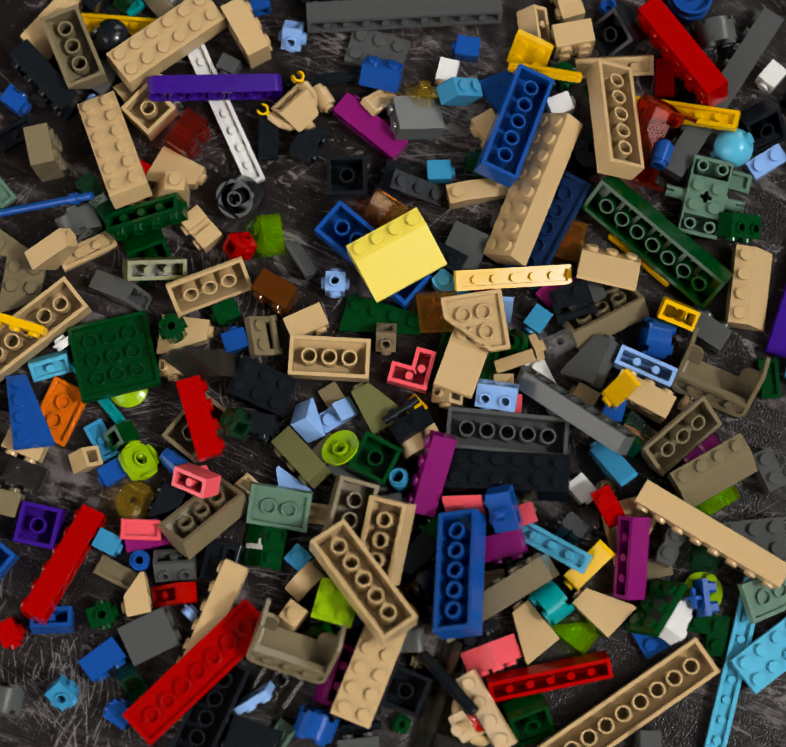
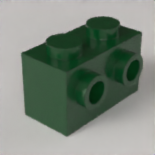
[717,212,761,243]

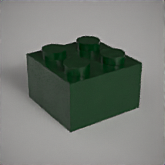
[346,430,403,488]

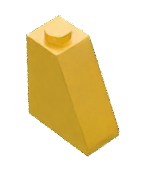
[562,539,615,591]

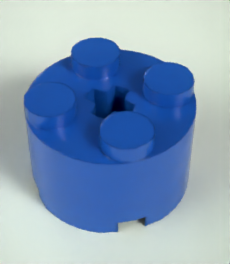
[638,316,677,360]
[293,704,340,747]

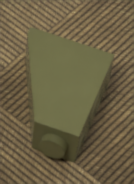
[351,382,408,435]

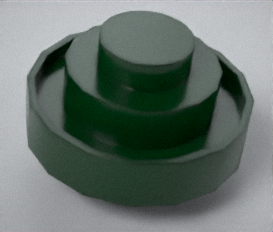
[503,329,529,356]

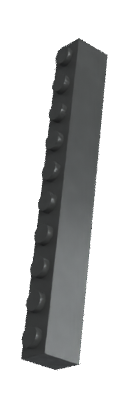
[306,0,503,33]
[659,7,784,182]

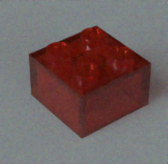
[165,107,211,160]

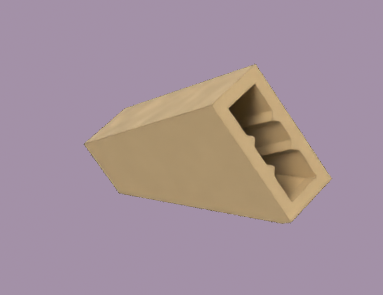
[20,0,85,66]

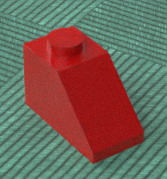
[589,483,625,529]
[151,582,198,608]

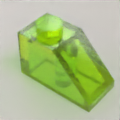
[551,622,599,655]

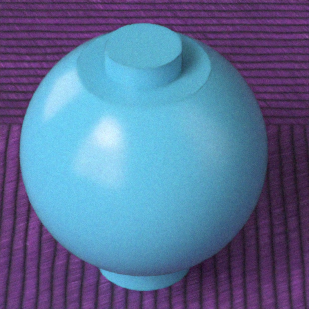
[710,128,754,168]

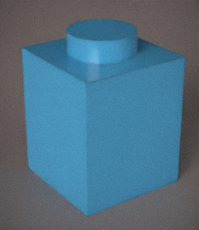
[427,159,455,184]
[522,303,553,337]
[91,527,125,558]
[284,543,313,572]

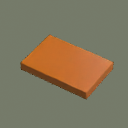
[40,376,87,447]

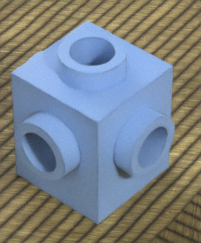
[278,20,307,52]
[321,268,350,298]

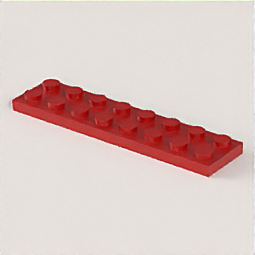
[122,598,260,746]

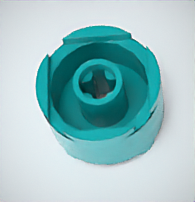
[528,580,575,627]

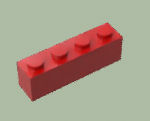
[176,375,226,462]

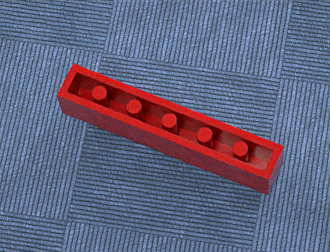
[20,504,107,626]
[485,650,613,702]

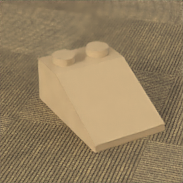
[433,327,489,399]

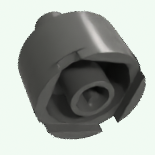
[694,15,738,53]
[54,202,103,243]
[0,684,25,718]

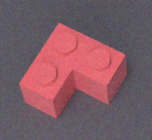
[387,347,436,394]
[460,633,523,677]

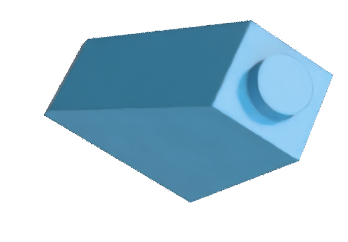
[588,440,638,491]

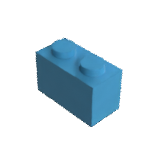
[436,77,483,106]

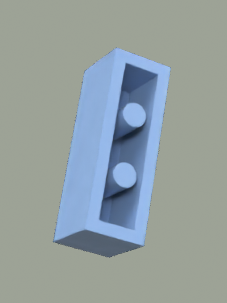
[612,344,678,389]

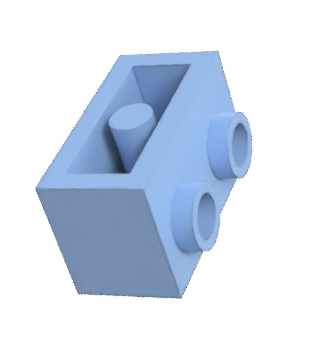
[475,378,520,412]

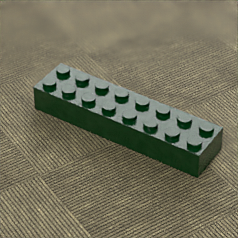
[581,175,734,310]

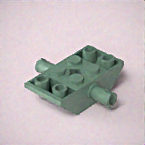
[664,154,745,240]

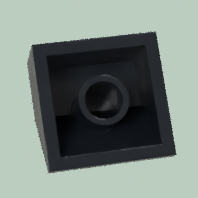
[592,6,646,57]
[738,97,786,156]

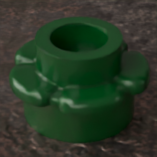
[391,713,412,734]

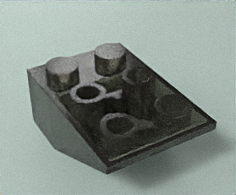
[161,345,235,384]

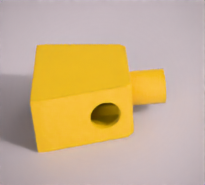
[656,296,701,332]

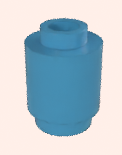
[388,468,412,493]

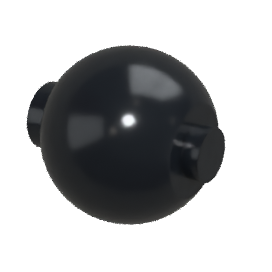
[90,19,131,57]

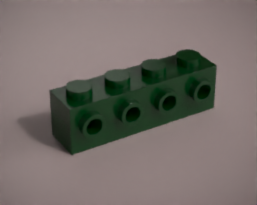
[104,192,188,241]

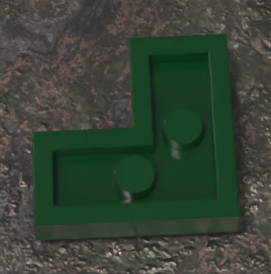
[686,611,730,658]

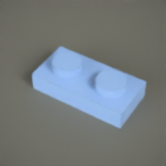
[744,143,786,181]
[234,680,275,715]

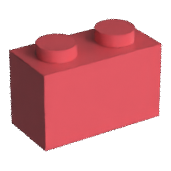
[171,462,221,499]

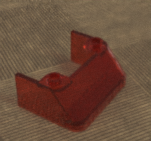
[633,94,697,192]

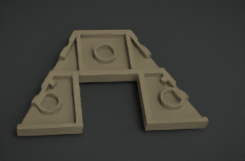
[0,229,46,314]

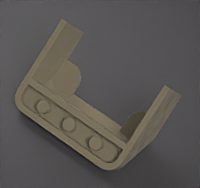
[671,327,771,417]
[246,598,347,684]

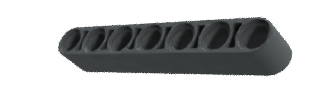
[514,366,636,455]

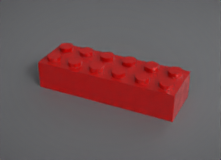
[637,0,728,107]

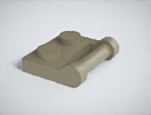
[244,315,283,357]

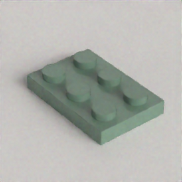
[246,482,313,533]
[737,577,786,624]

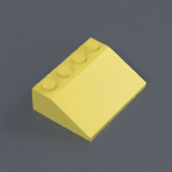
[346,207,447,303]

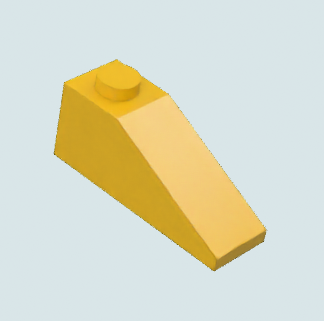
[601,369,641,410]

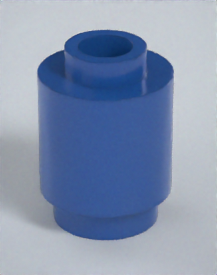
[650,139,674,170]
[159,447,189,474]
[129,550,153,572]

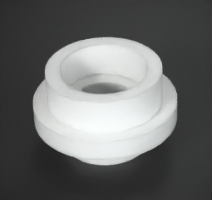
[53,335,70,352]

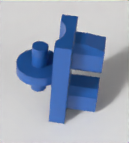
[684,578,719,617]

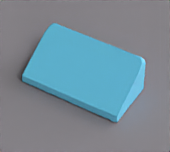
[28,349,73,382]

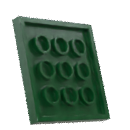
[67,310,162,404]

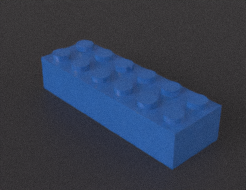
[474,63,555,188]
[314,200,432,310]
[432,508,486,639]

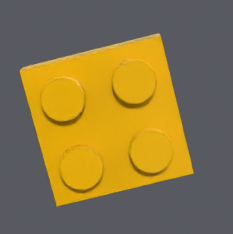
[506,29,555,67]

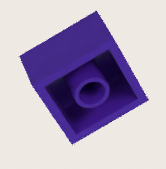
[13,501,67,550]

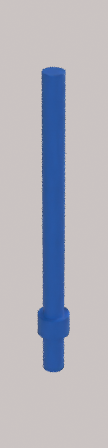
[0,191,94,217]

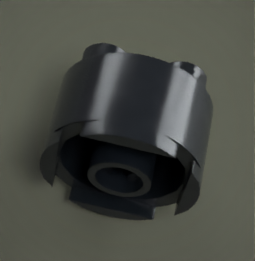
[571,129,597,174]
[216,175,262,218]

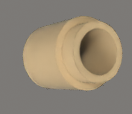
[313,83,336,114]

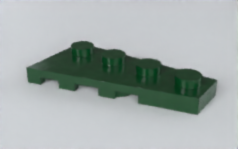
[338,294,426,336]

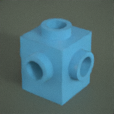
[44,674,80,712]

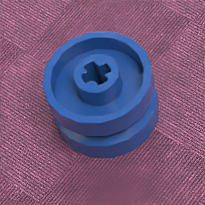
[668,0,713,23]

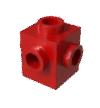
[222,232,258,260]

